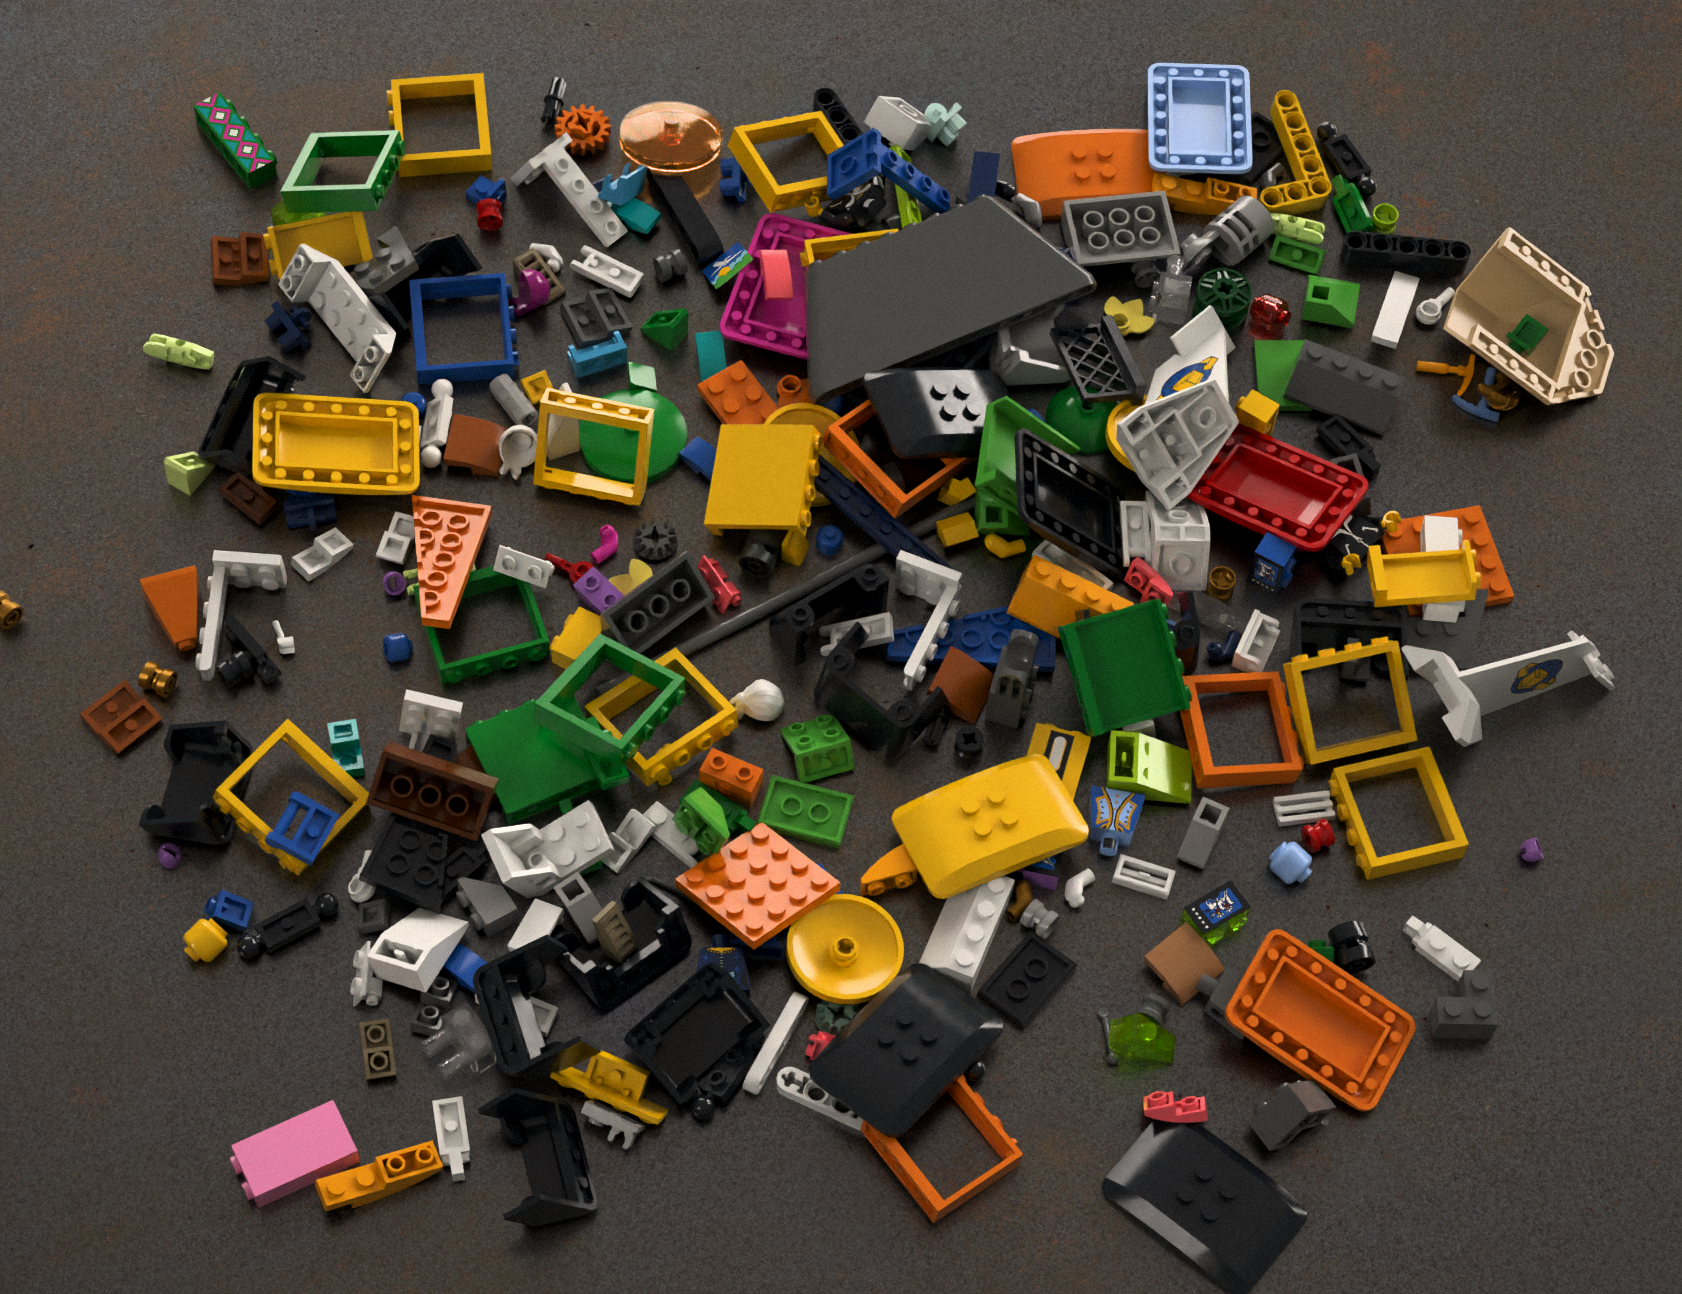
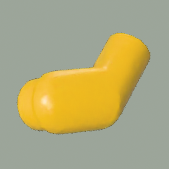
[984,533,1026,558]

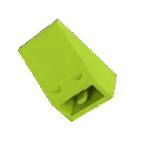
[1106,730,1192,804]

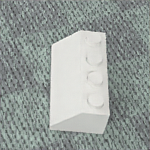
[919,876,1015,992]

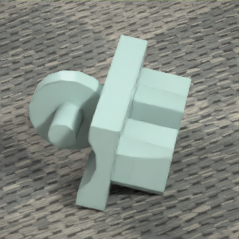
[925,102,967,147]

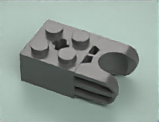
[985,629,1039,729]

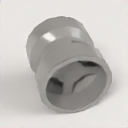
[1020,899,1060,939]

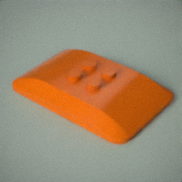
[1011,129,1173,221]
[1225,929,1416,1112]

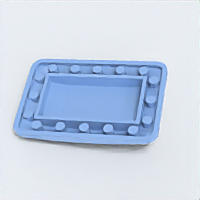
[1148,63,1252,174]

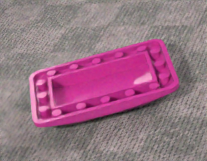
[720,213,851,360]

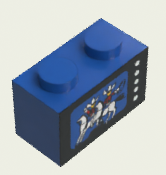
[1247,532,1297,596]

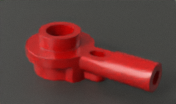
[544,553,594,583]

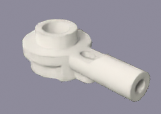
[1415,287,1455,325]
[348,850,376,903]

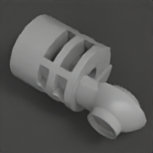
[1179,196,1274,271]

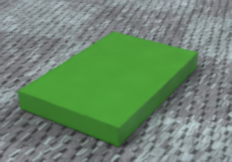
[1253,340,1312,411]
[756,775,854,849]

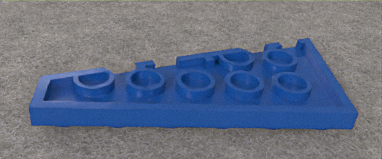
[887,606,1056,673]

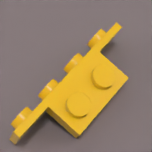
[550,1050,669,1124]

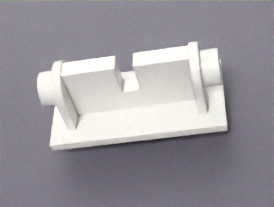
[493,545,555,588]
[350,941,383,1006]

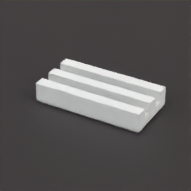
[1272,790,1335,827]
[1112,854,1176,900]

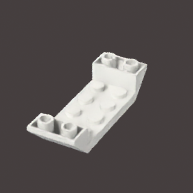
[278,244,396,393]

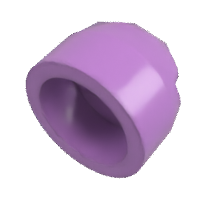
[382,572,406,595]
[1520,837,1544,862]
[158,842,182,868]

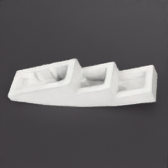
[1371,271,1420,349]

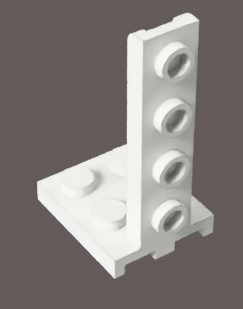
[510,132,628,247]
[196,550,287,681]
[896,550,962,691]
[399,689,463,752]

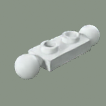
[420,379,453,468]

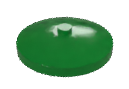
[579,389,687,484]

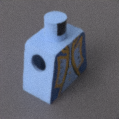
[1088,785,1145,856]

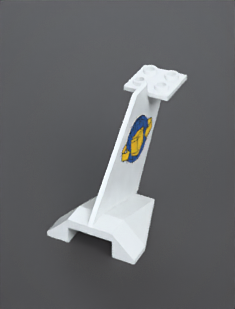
[1116,305,1239,510]
[1401,631,1615,747]

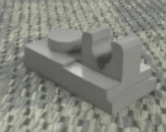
[581,1099,646,1149]

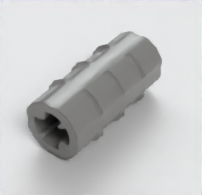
[489,374,538,427]

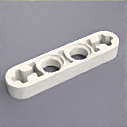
[743,992,809,1095]
[776,1067,863,1131]

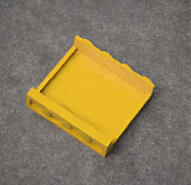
[704,424,824,537]

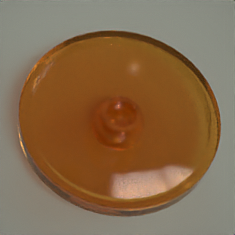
[619,101,723,172]

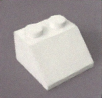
[864,96,934,150]

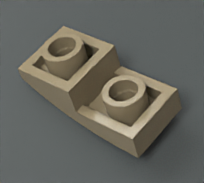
[359,1018,397,1080]

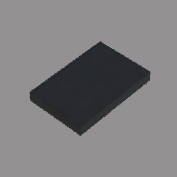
[1228,111,1285,187]
[977,931,1077,1030]

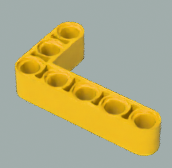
[1258,90,1332,215]

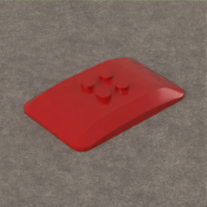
[1186,423,1368,552]

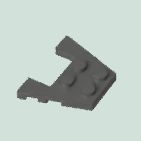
[349,226,419,296]
[1400,589,1488,672]

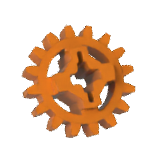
[555,104,611,156]

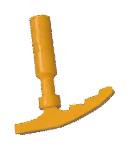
[1416,354,1475,398]

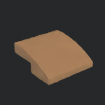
[1143,922,1225,1006]

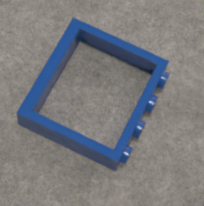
[409,273,519,385]

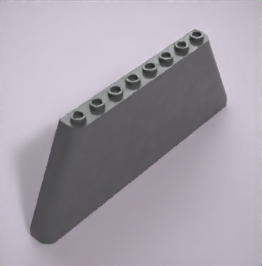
[804,194,1097,405]

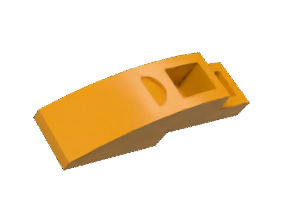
[1152,173,1257,215]
[859,844,918,897]
[315,1140,443,1212]

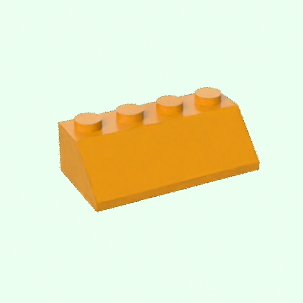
[1006,554,1134,639]

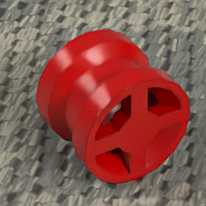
[476,198,503,231]
[1301,818,1335,853]

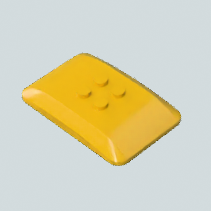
[252,393,420,495]
[892,754,1089,899]

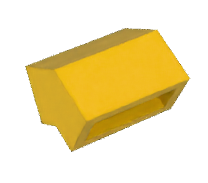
[937,477,976,506]
[936,512,979,548]

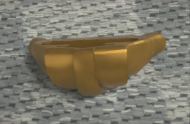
[1477,372,1521,411]

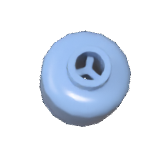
[1269,841,1312,884]

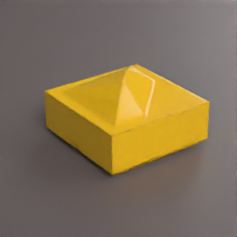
[519,370,553,405]

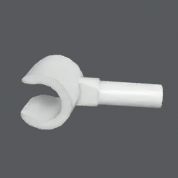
[272,620,295,654]

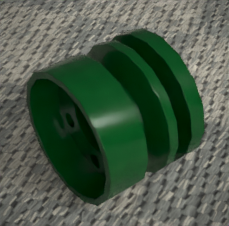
[1192,268,1253,338]

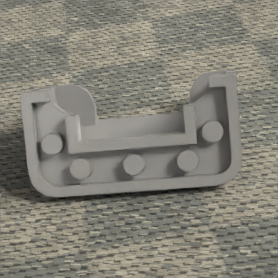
[988,304,1070,386]

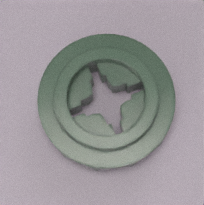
[815,1000,861,1036]

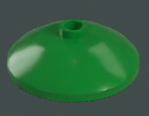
[1045,386,1120,454]

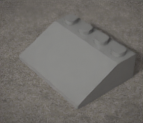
[1060,191,1181,267]

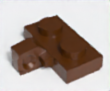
[219,471,279,525]

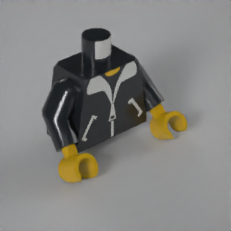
[804,175,887,231]
[1321,511,1402,578]

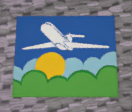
[702,241,753,289]

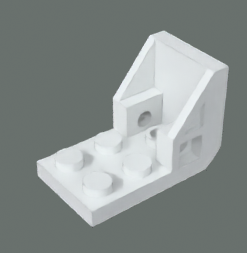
[1145,491,1210,591]
[481,800,615,898]

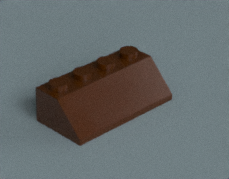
[366,741,499,841]

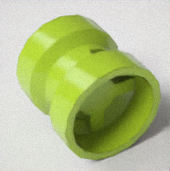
[1371,203,1399,234]

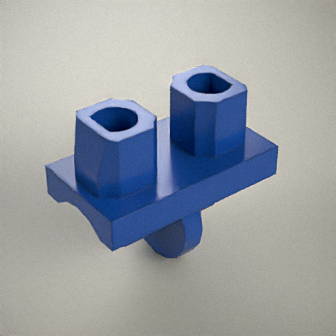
[720,155,753,203]

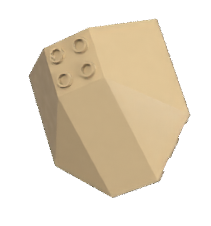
[1443,227,1614,406]

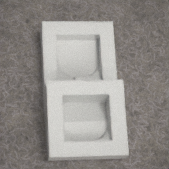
[376,511,415,565]
[291,527,354,582]
[601,809,656,873]

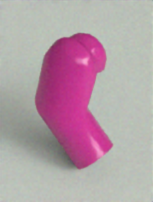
[590,525,618,565]

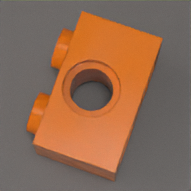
[699,748,764,808]

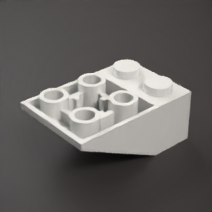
[367,908,470,993]

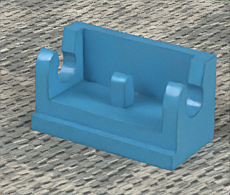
[598,162,648,206]
[567,331,627,378]

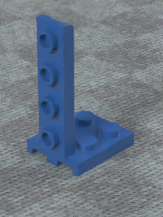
[827,128,950,214]

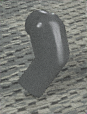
[1260,163,1285,190]

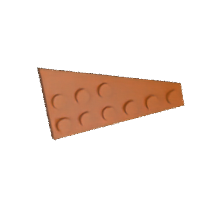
[412,495,492,629]

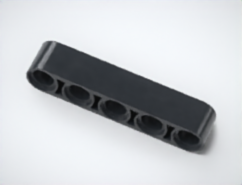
[813,88,886,184]
[646,157,724,263]
[1340,231,1471,275]

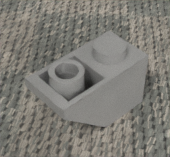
[1177,797,1229,869]
[553,872,610,945]
[456,877,518,937]

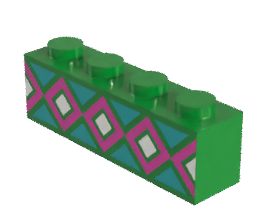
[193,92,278,190]

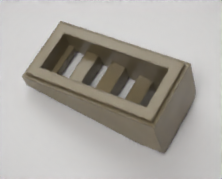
[513,248,566,306]
[592,901,638,964]

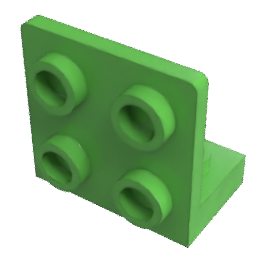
[781,714,855,783]

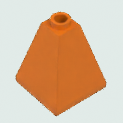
[140,565,199,651]

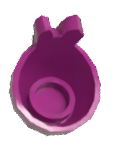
[508,269,550,317]

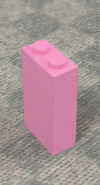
[229,1100,360,1208]

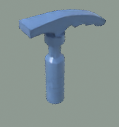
[1452,367,1500,422]

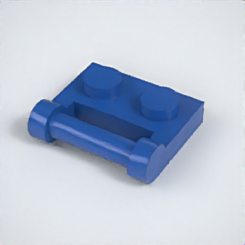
[265,791,340,866]

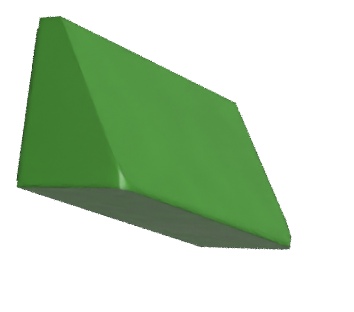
[1268,235,1326,275]

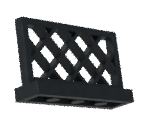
[1050,315,1147,406]

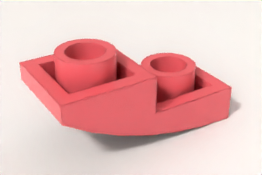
[760,250,793,300]
[1124,557,1174,608]
[1143,1091,1208,1123]

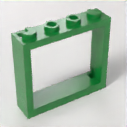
[281,130,406,213]
[413,566,550,684]
[534,633,686,768]

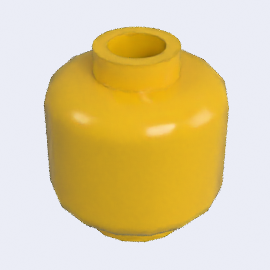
[183,918,228,962]

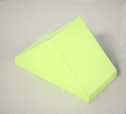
[164,451,215,496]

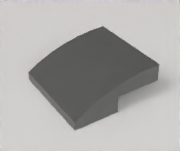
[559,287,632,349]

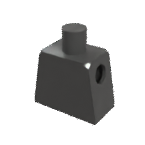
[1196,968,1245,1040]

